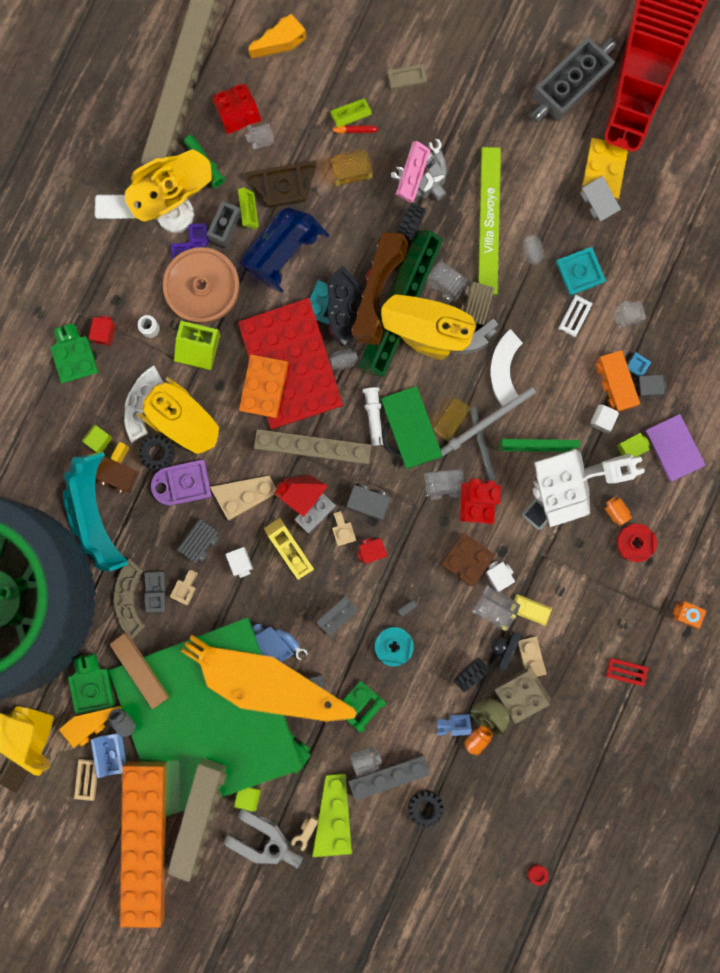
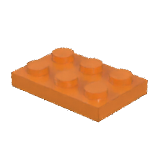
[239,355,289,419]

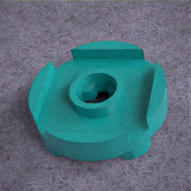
[375,627,414,666]

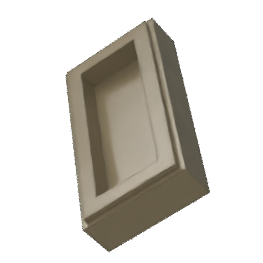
[387,64,427,91]

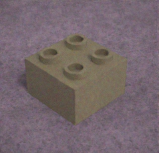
[495,666,551,724]

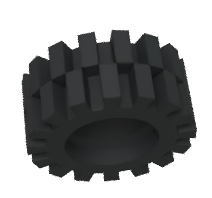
[398,203,426,240]
[138,435,175,470]
[453,657,490,692]
[408,790,444,828]

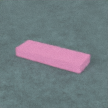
[396,141,431,203]

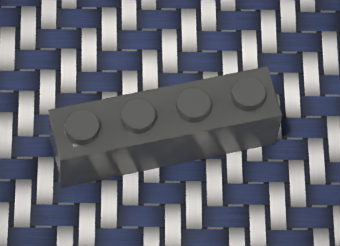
[349,753,430,801]

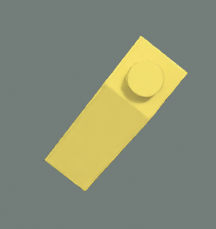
[264,518,314,580]

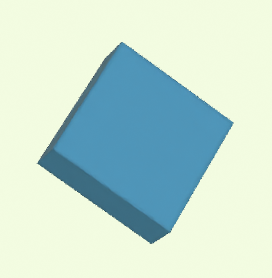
[627,352,651,377]

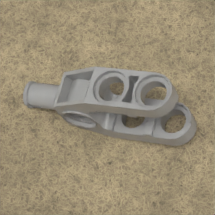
[223,809,303,869]

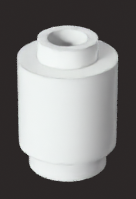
[138,315,160,338]

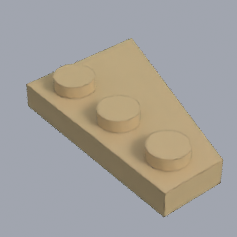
[210,476,276,521]

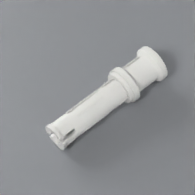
[363,387,383,446]

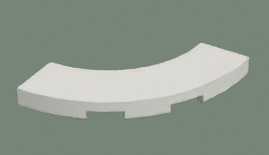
[490,329,523,406]
[124,366,163,443]

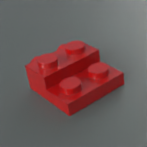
[460,479,501,524]

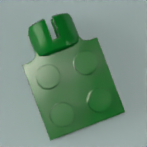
[50,324,99,384]
[68,654,115,715]

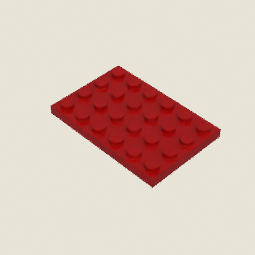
[238,298,344,430]

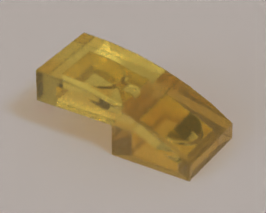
[433,397,471,441]

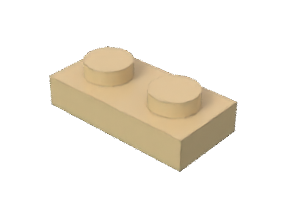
[518,636,546,677]

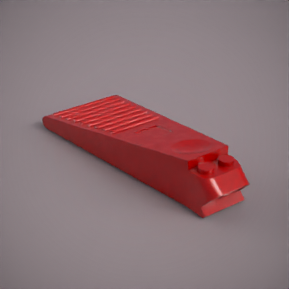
[605,0,708,151]

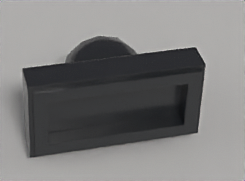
[491,631,521,670]

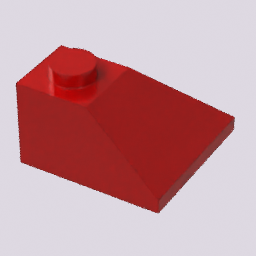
[273,474,328,517]

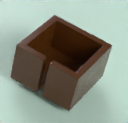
[440,532,496,587]

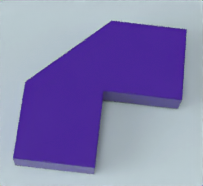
[171,223,209,260]

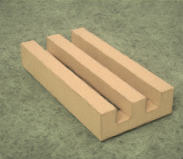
[74,758,97,801]

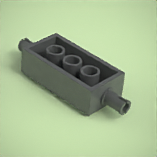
[529,37,617,123]

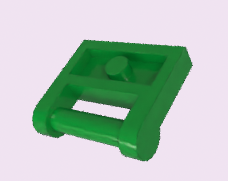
[343,680,387,733]

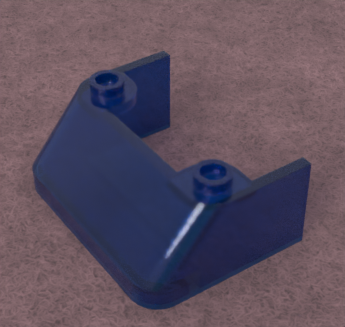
[240,207,330,293]

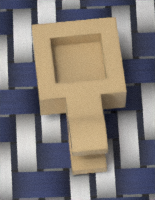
[332,511,356,546]
[170,570,198,605]
[292,815,319,851]

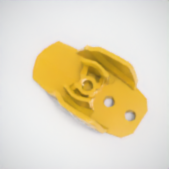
[125,149,212,222]
[381,295,476,360]
[136,377,219,454]
[0,706,54,776]

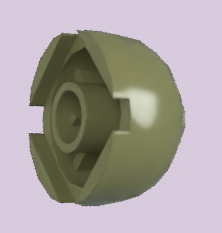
[470,698,510,737]

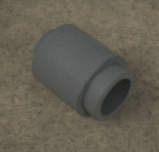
[108,708,136,737]

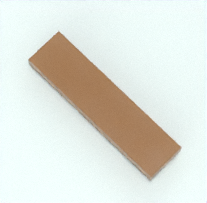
[110,633,170,709]

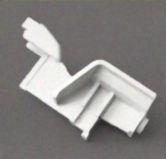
[533,449,644,527]

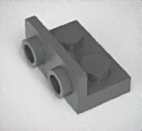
[316,596,358,636]

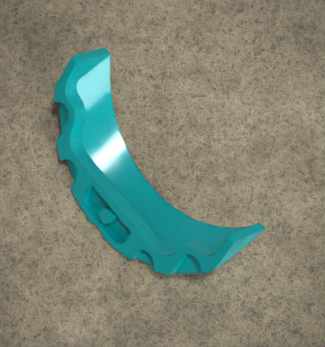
[63,452,128,571]

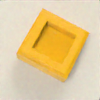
[111,442,130,464]

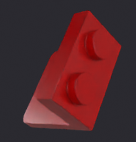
[212,84,262,135]

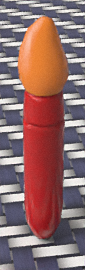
[333,125,379,134]

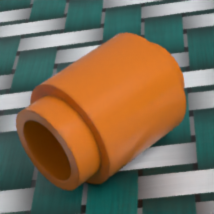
[604,497,632,526]
[465,725,493,755]

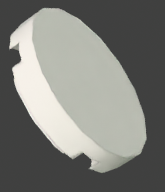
[158,200,194,233]

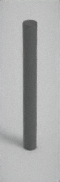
[469,406,496,481]

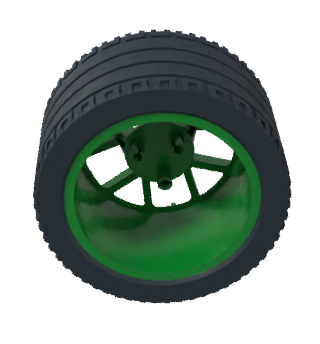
[0,497,96,700]

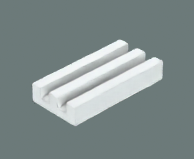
[558,295,593,338]

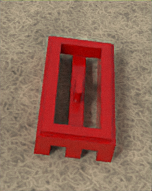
[605,658,649,687]

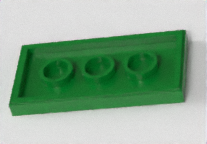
[381,386,443,470]
[498,439,581,452]

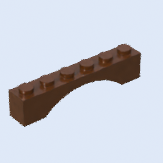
[352,232,409,345]

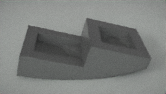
[144,570,166,612]

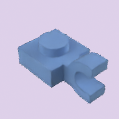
[437,714,471,736]

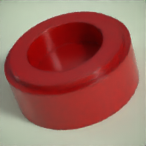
[528,864,548,886]

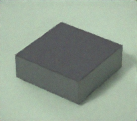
[398,600,418,617]

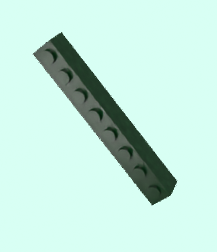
[358,230,444,377]

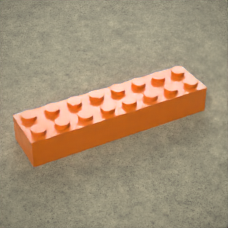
[120,761,167,928]

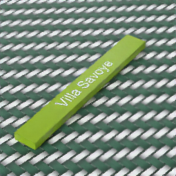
[478,147,501,296]

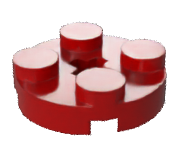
[617,524,657,562]

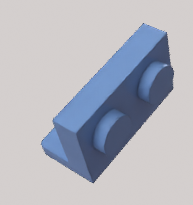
[91,733,127,778]

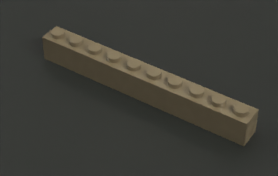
[141,0,220,166]

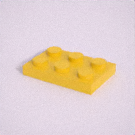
[581,138,628,201]

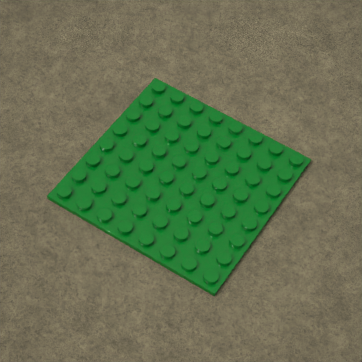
[109,617,303,817]

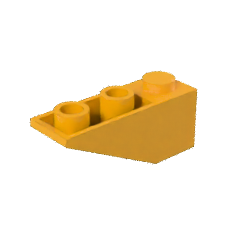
[248,14,306,58]
[59,705,122,748]

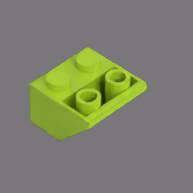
[174,321,221,371]

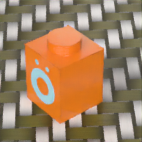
[673,601,707,629]

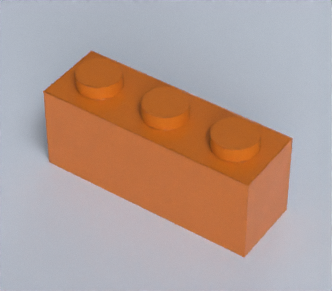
[596,350,640,413]

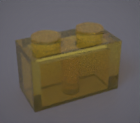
[330,150,372,187]

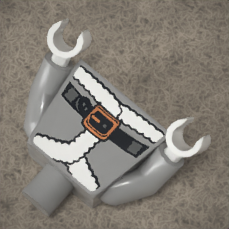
[391,139,447,200]

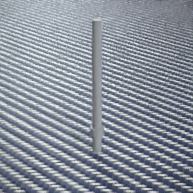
[440,387,537,456]

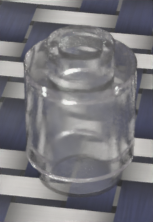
[522,235,545,265]
[329,348,358,371]

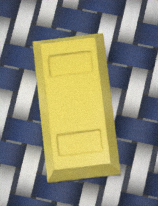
[510,594,552,626]

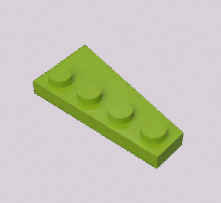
[313,773,352,857]

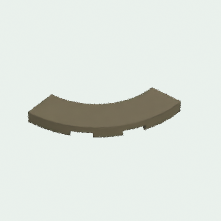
[113,558,146,640]

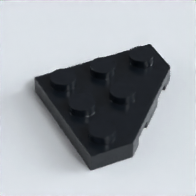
[328,265,380,347]

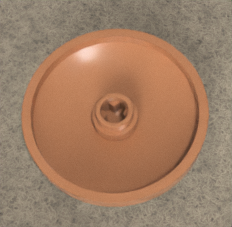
[163,247,240,324]

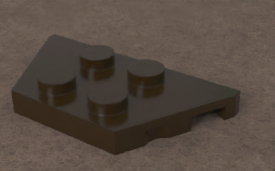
[245,160,317,208]

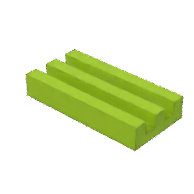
[330,98,372,128]
[238,188,259,230]

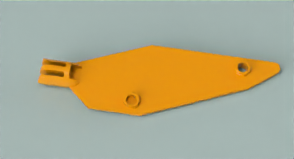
[181,634,356,721]

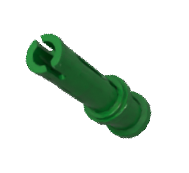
[183,135,226,188]

